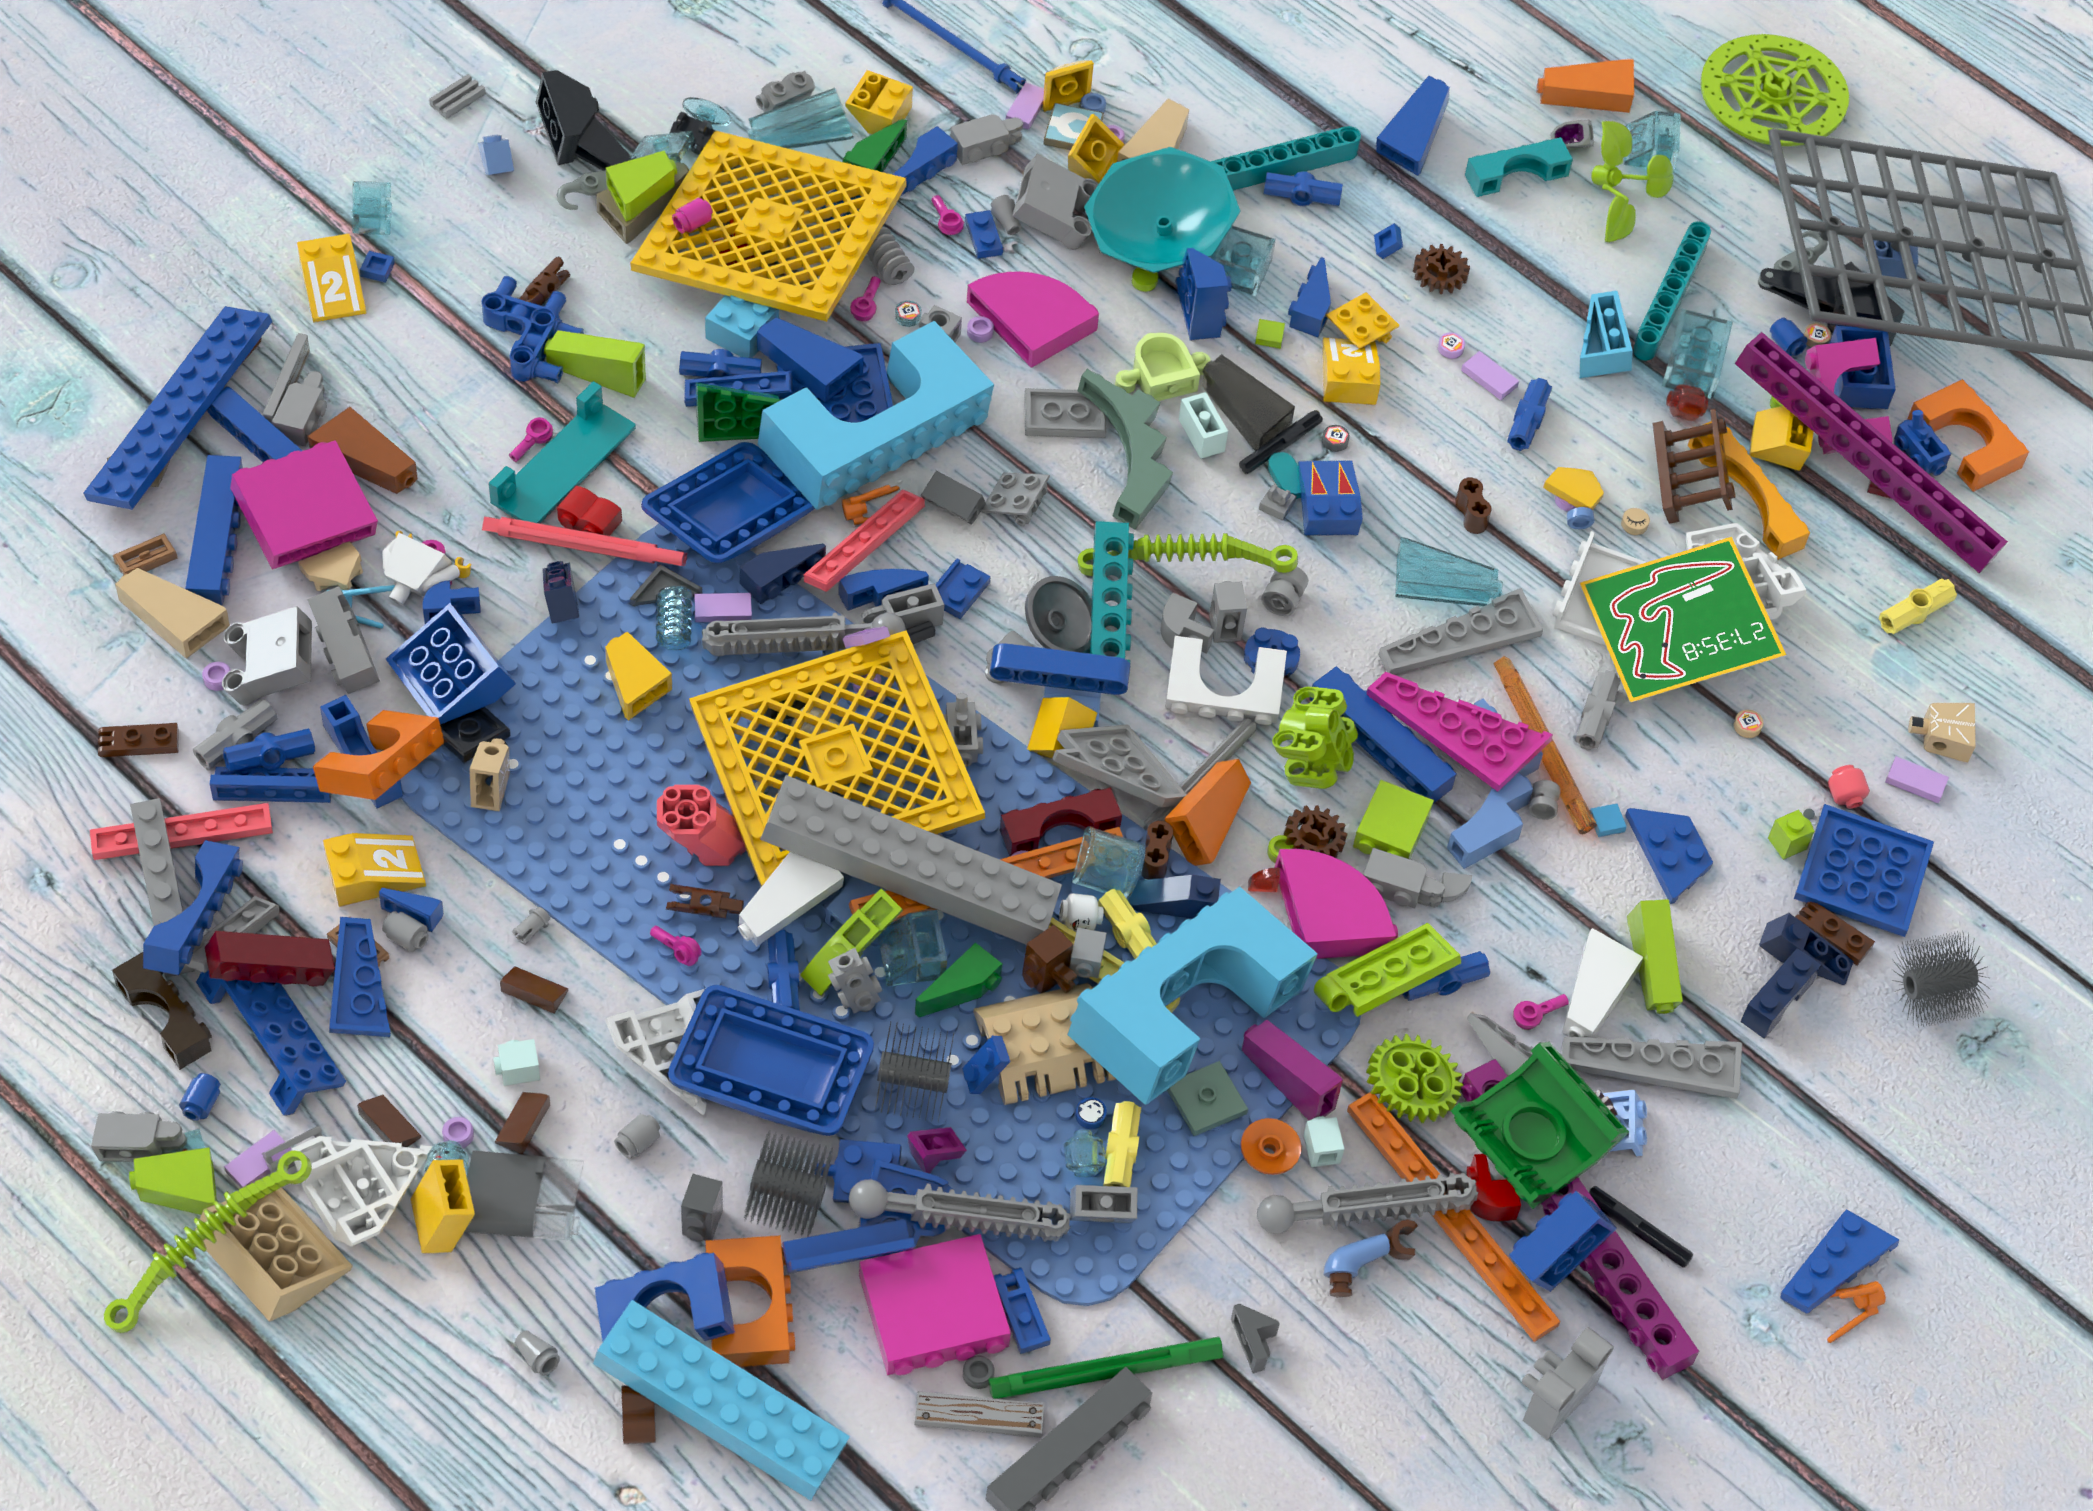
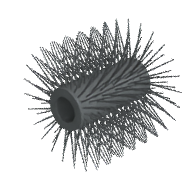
[1891,930,1990,1028]
[875,1022,954,1122]
[744,1132,833,1237]

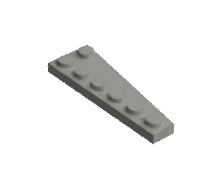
[1378,588,1543,675]
[1561,1037,1742,1099]

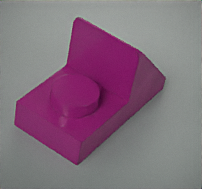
[907,1127,967,1174]

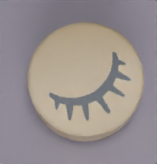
[1621,508,1650,535]

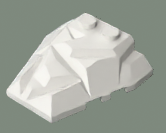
[1686,523,1806,620]

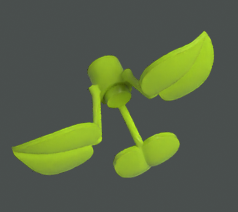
[1591,121,1673,242]

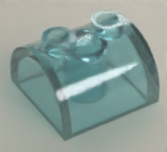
[1072,826,1146,899]

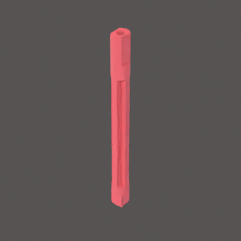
[482,516,687,566]

